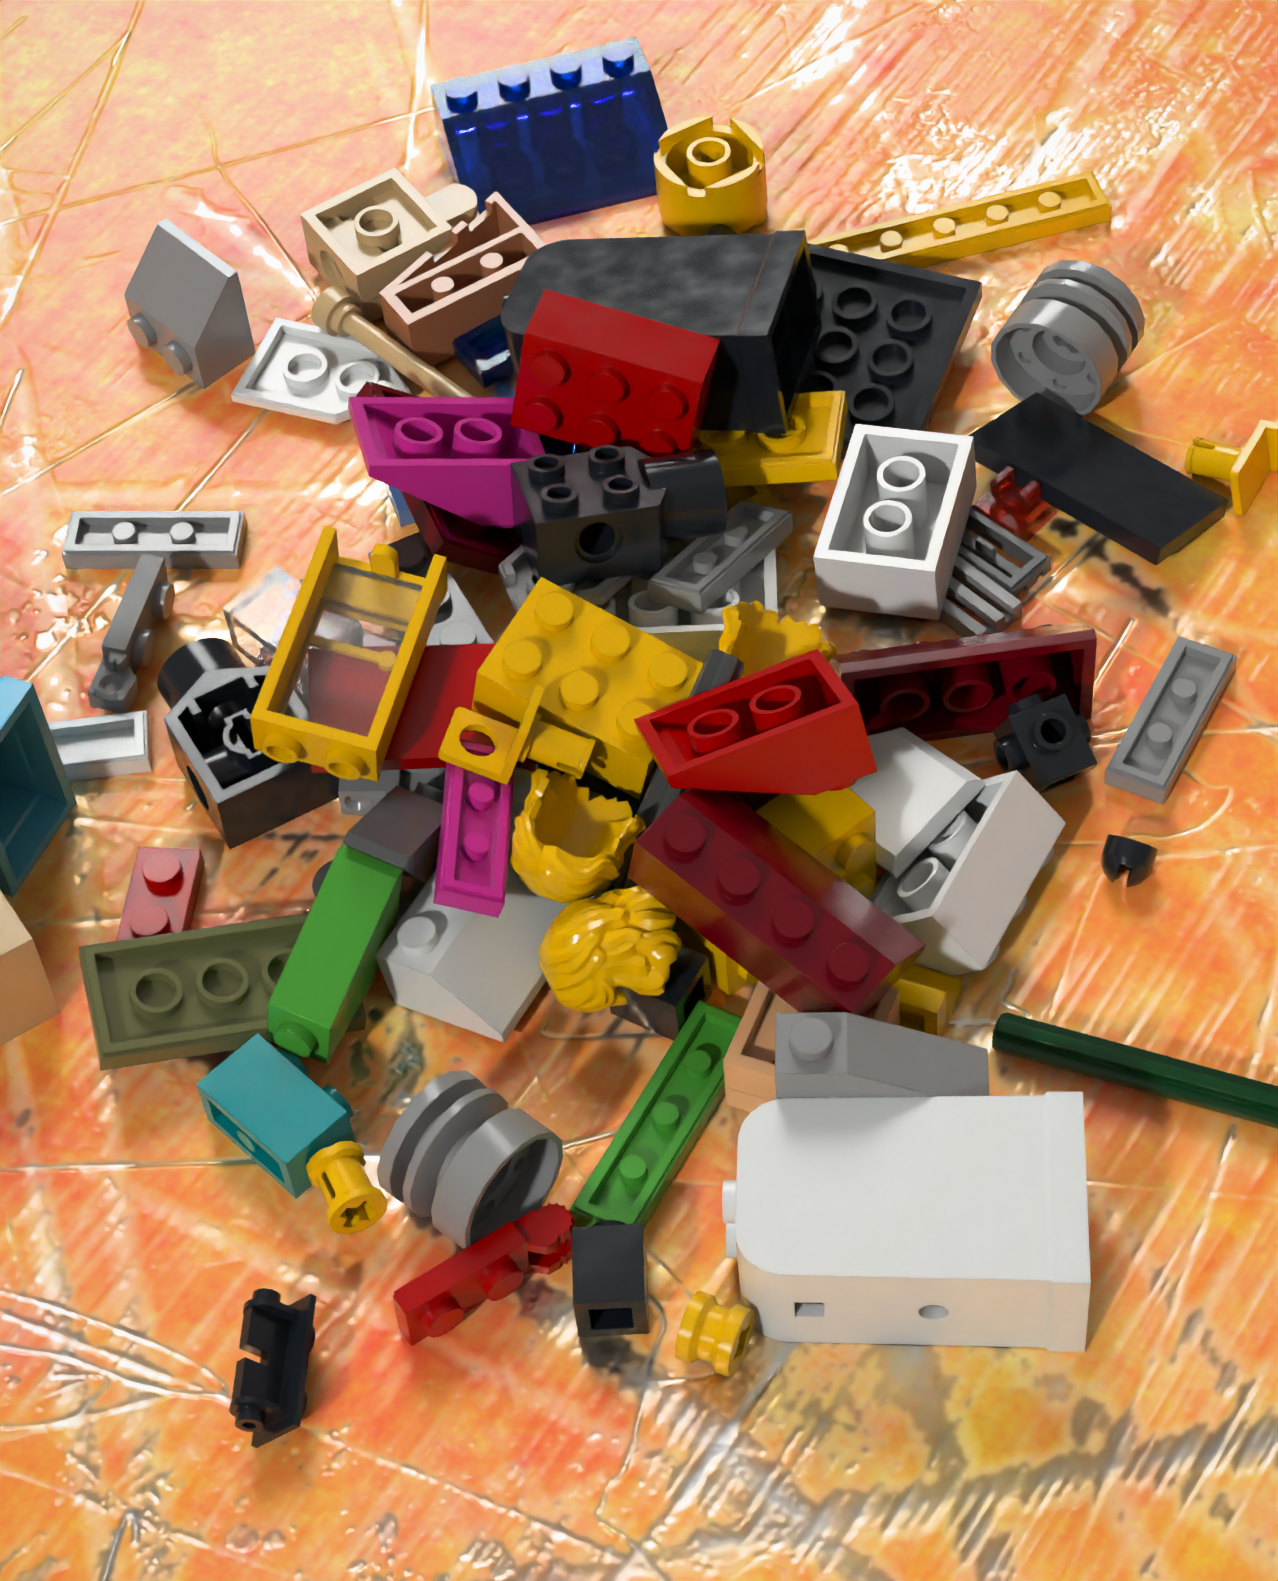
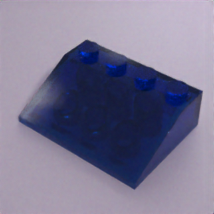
[429,37,668,225]

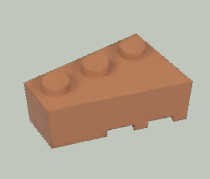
[379,191,547,366]

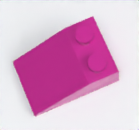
[348,397,545,528]

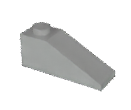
[775,1012,989,1099]

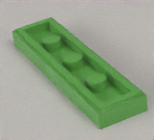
[569,1000,742,1229]

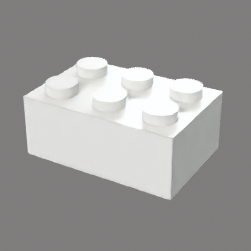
[813,424,977,620]

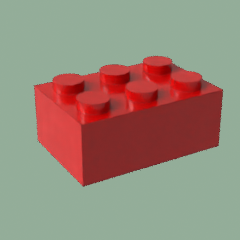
[510,289,720,457]

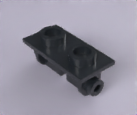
[229,1288,316,1448]

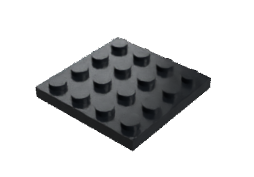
[800,243,982,459]

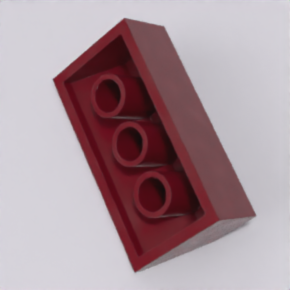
[830,622,1097,742]
[628,789,926,1017]

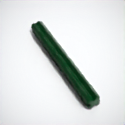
[992,1012,1278,1129]

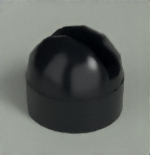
[1101,834,1158,887]

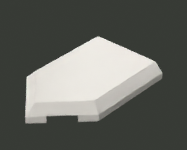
[231,317,410,425]
[849,727,986,879]

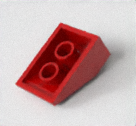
[634,648,877,795]

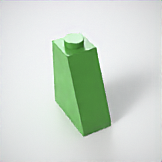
[266,844,403,1064]

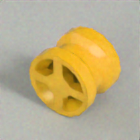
[674,1291,755,1377]

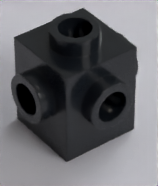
[993,693,1097,794]

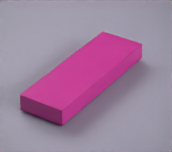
[433,739,515,918]

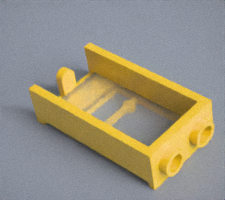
[250,525,447,782]

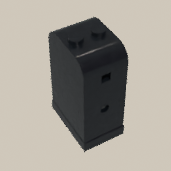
[501,230,822,434]

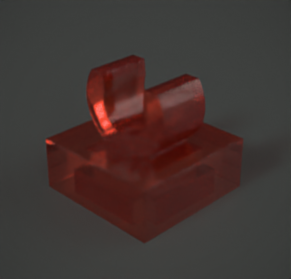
[973,466,1057,542]

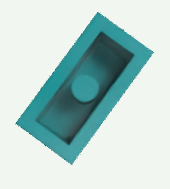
[196,1033,355,1199]

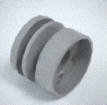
[991,260,1145,416]
[377,1070,563,1249]

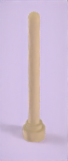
[311,286,473,397]

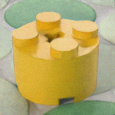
[654,116,768,236]

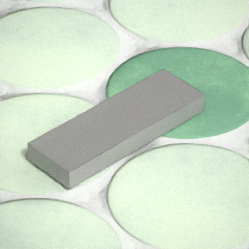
[647,500,793,614]
[62,511,247,569]
[1104,636,1237,805]

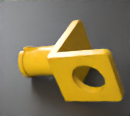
[1185,419,1278,516]
[438,684,595,785]

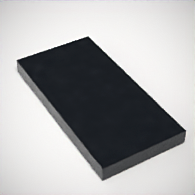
[968,392,1229,565]

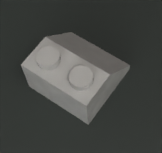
[124,218,256,389]

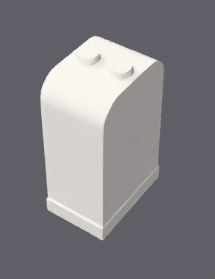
[722,1092,1091,1352]

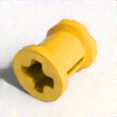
[306,1141,388,1234]

